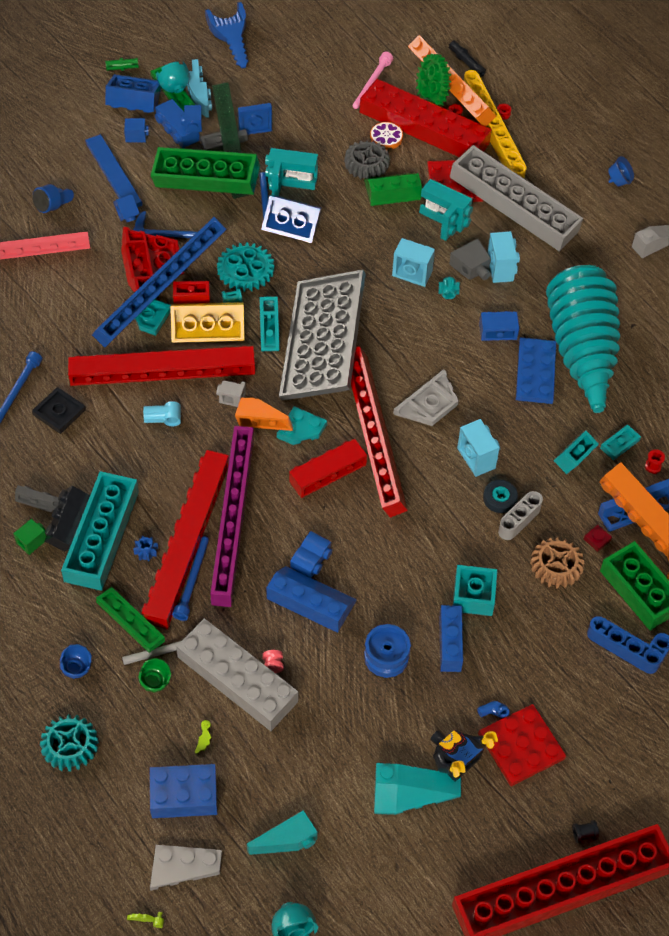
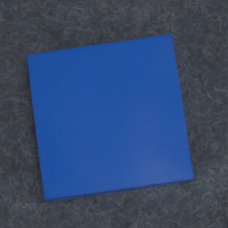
[238,103,272,135]

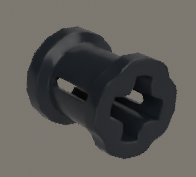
[572,820,599,843]

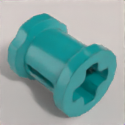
[221,288,243,303]

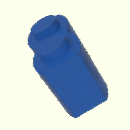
[290,531,333,578]

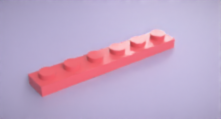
[0,232,90,260]

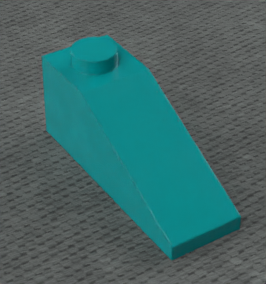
[260,297,279,352]
[247,810,317,855]

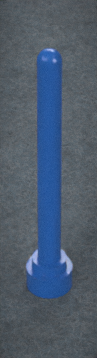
[0,351,43,423]
[172,536,209,621]

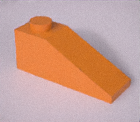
[235,397,293,431]

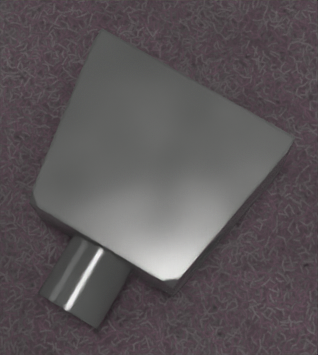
[449,239,491,280]

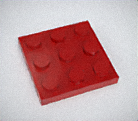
[427,160,483,202]
[478,704,566,787]

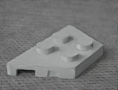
[393,369,458,426]

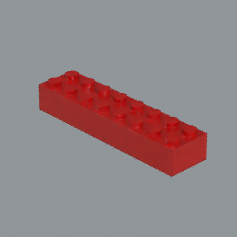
[359,79,492,158]

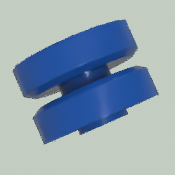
[364,624,411,678]

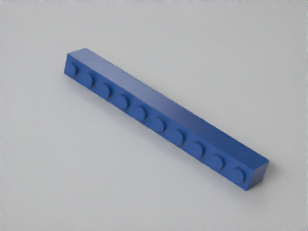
[92,217,226,348]

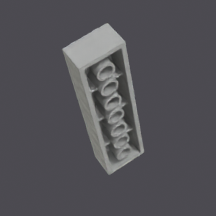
[450,145,583,251]

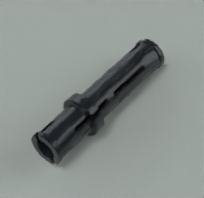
[448,40,486,77]

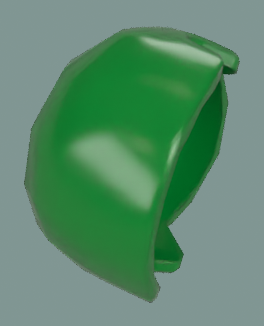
[138,658,171,693]

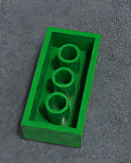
[600,541,669,631]

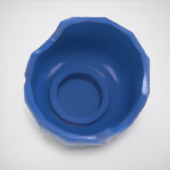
[60,644,92,679]

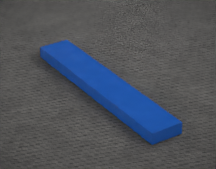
[85,134,142,207]

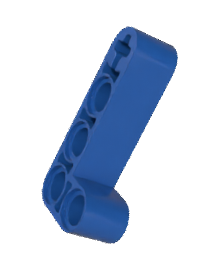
[587,616,669,674]

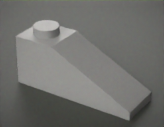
[632,225,669,258]

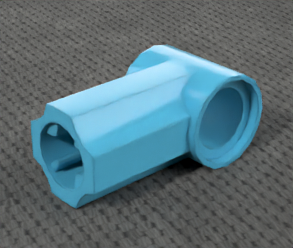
[143,401,181,426]

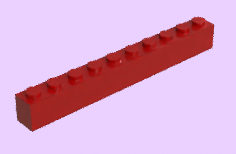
[68,346,255,386]
[351,346,408,518]
[142,450,229,629]

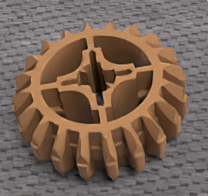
[530,537,585,589]

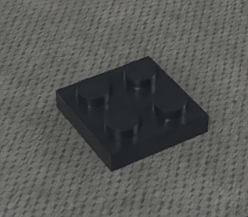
[32,387,86,434]

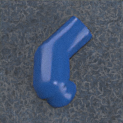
[477,701,510,718]

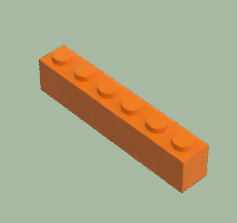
[599,462,669,561]

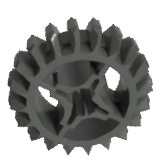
[344,140,390,180]

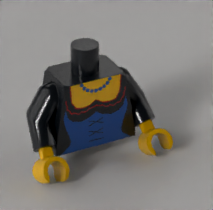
[430,730,498,782]

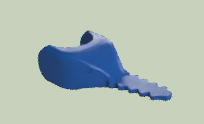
[205,2,248,68]

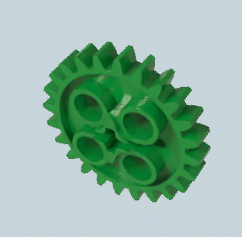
[416,54,451,106]

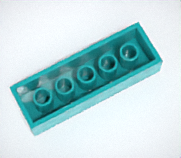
[61,471,139,591]

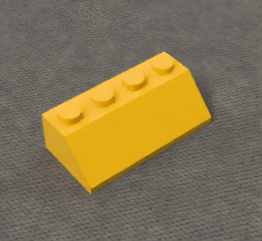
[170,302,245,342]

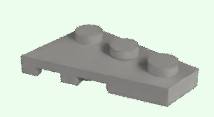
[150,845,222,891]

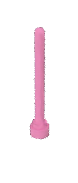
[353,52,393,109]

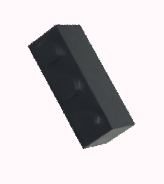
[44,486,90,552]

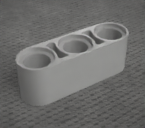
[498,491,543,540]

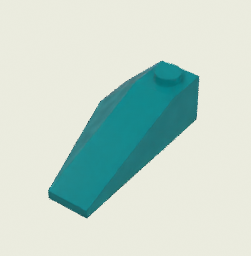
[374,763,461,815]

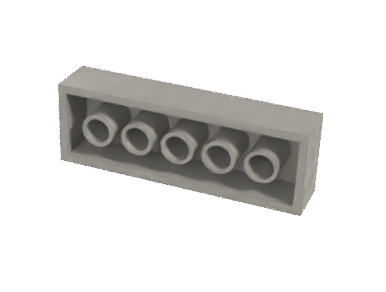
[176,618,298,731]

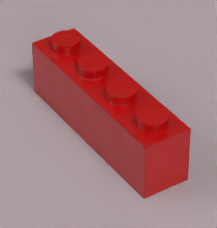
[289,439,367,498]

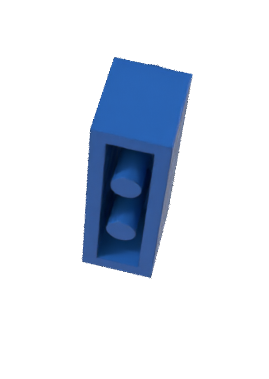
[155,99,200,148]
[439,605,463,672]

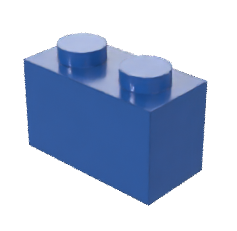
[479,311,519,341]

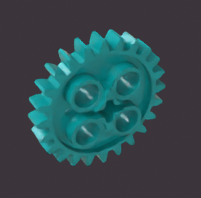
[217,242,274,292]

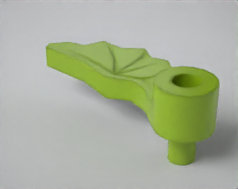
[195,720,211,754]
[127,912,164,928]

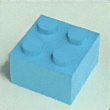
[487,231,520,283]
[392,238,435,287]
[457,419,500,477]

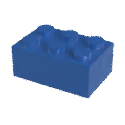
[150,764,217,818]

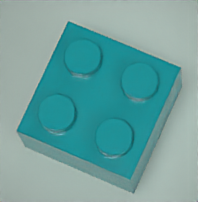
[453,565,497,616]

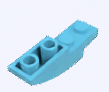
[187,59,212,117]

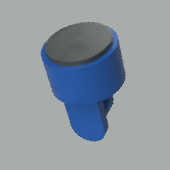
[32,184,74,213]

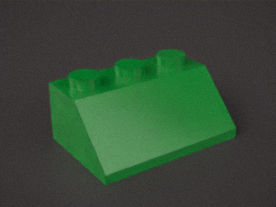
[364,173,422,206]

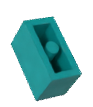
[553,431,599,474]

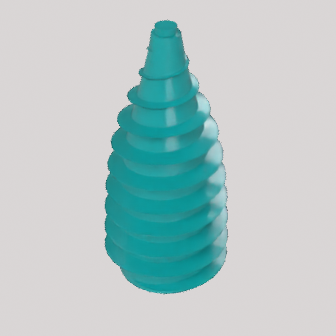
[546,265,620,413]

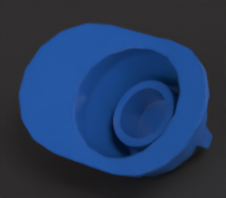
[608,156,634,187]

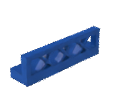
[598,479,669,532]

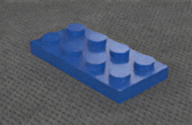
[516,337,556,404]

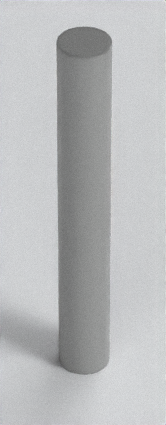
[122,641,181,665]

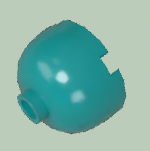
[156,61,190,93]
[271,902,318,936]

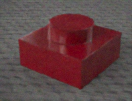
[583,525,612,552]

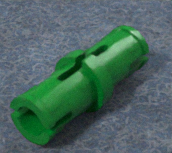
[105,58,139,71]

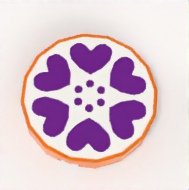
[370,122,403,150]

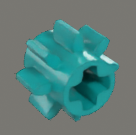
[439,277,460,299]

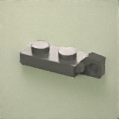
[200,129,248,151]
[15,485,60,512]

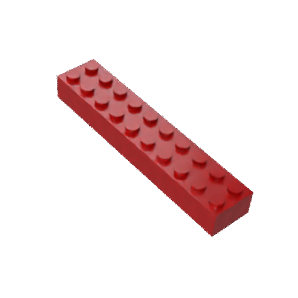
[452,824,669,936]

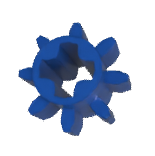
[133,536,158,561]

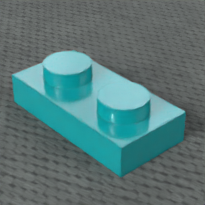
[600,425,641,461]

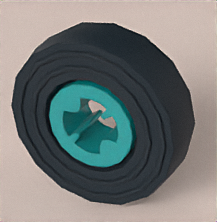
[483,480,518,513]

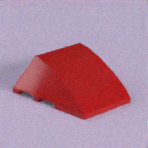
[121,226,184,293]

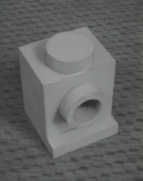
[216,381,246,407]

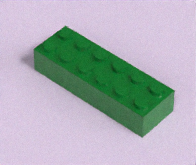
[151,147,260,195]

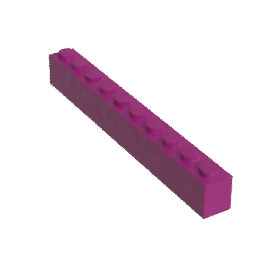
[210,426,254,607]

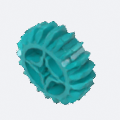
[40,714,99,772]

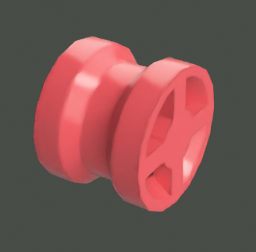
[262,650,284,674]

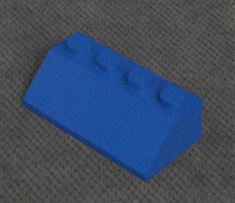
[266,566,356,633]

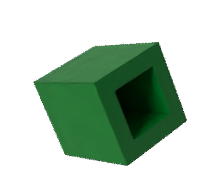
[13,519,46,555]

